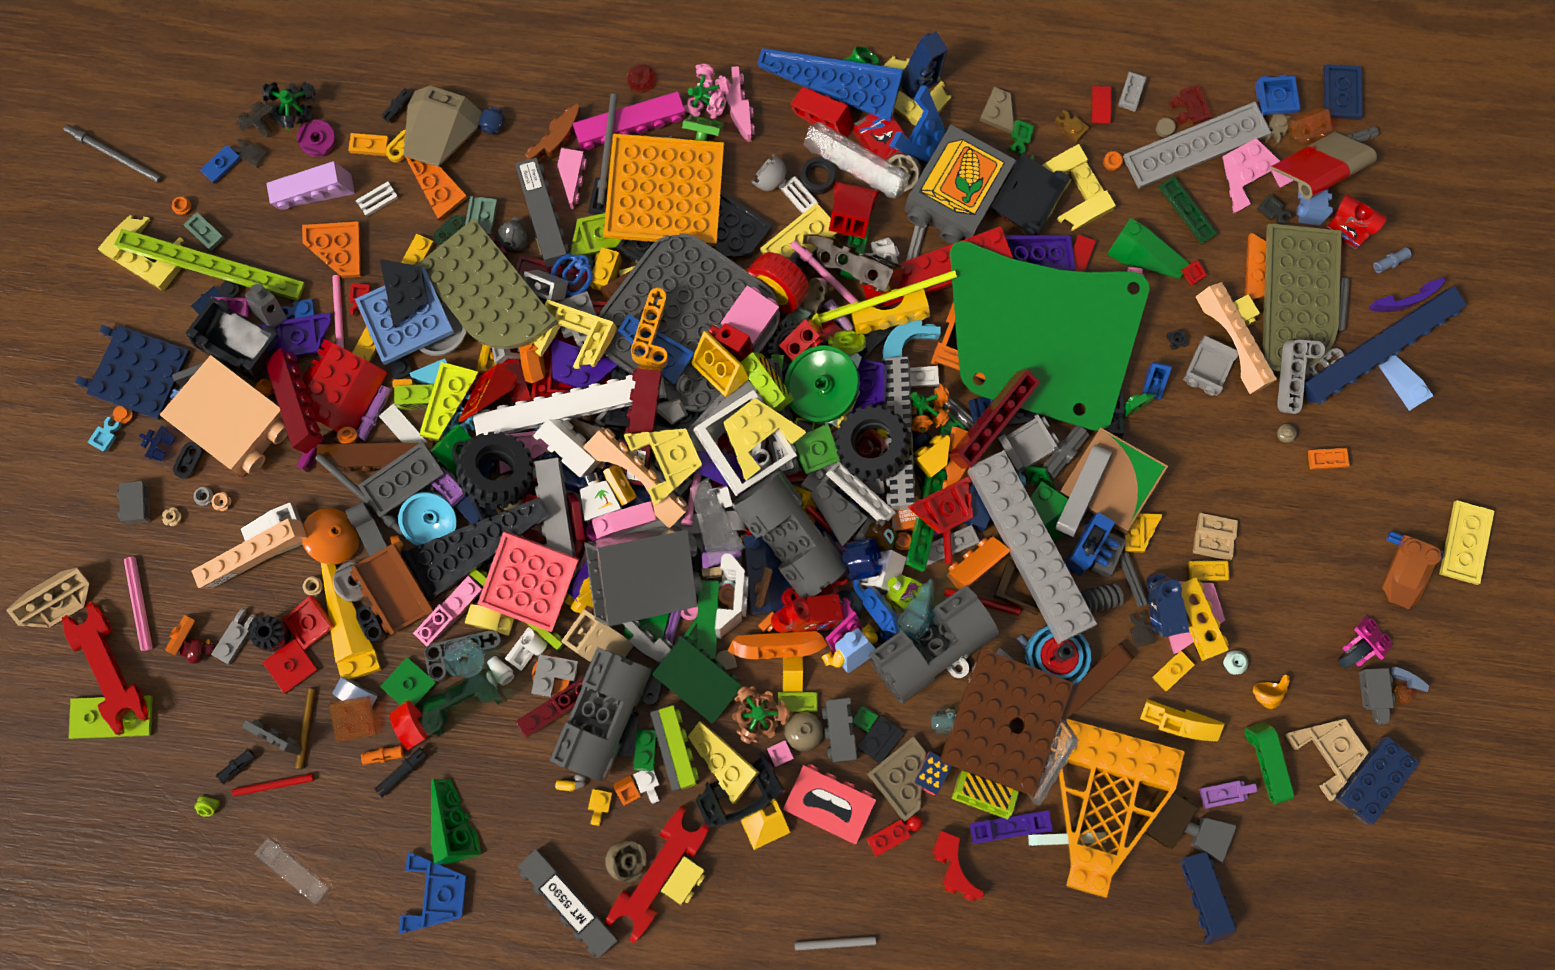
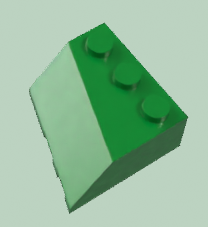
[1030,481,1086,543]

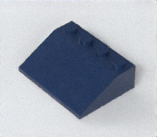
[744,535,793,616]

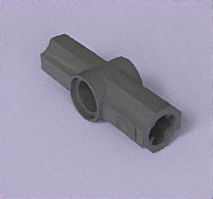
[1042,425,1089,479]

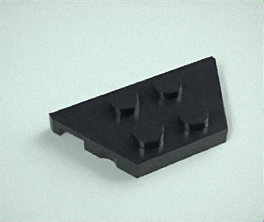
[380,259,429,328]

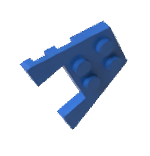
[889,86,946,164]
[399,852,467,934]

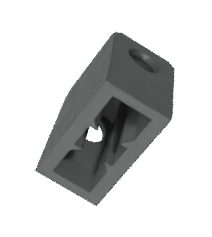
[245,284,287,328]
[1184,818,1236,862]

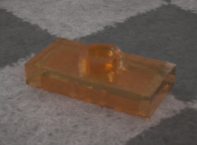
[755,567,772,609]

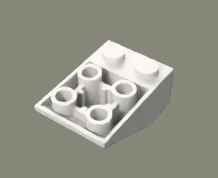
[241,503,303,559]

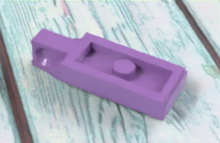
[1199,781,1258,809]

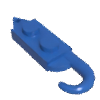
[853,572,899,633]

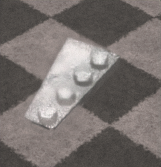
[690,479,745,567]

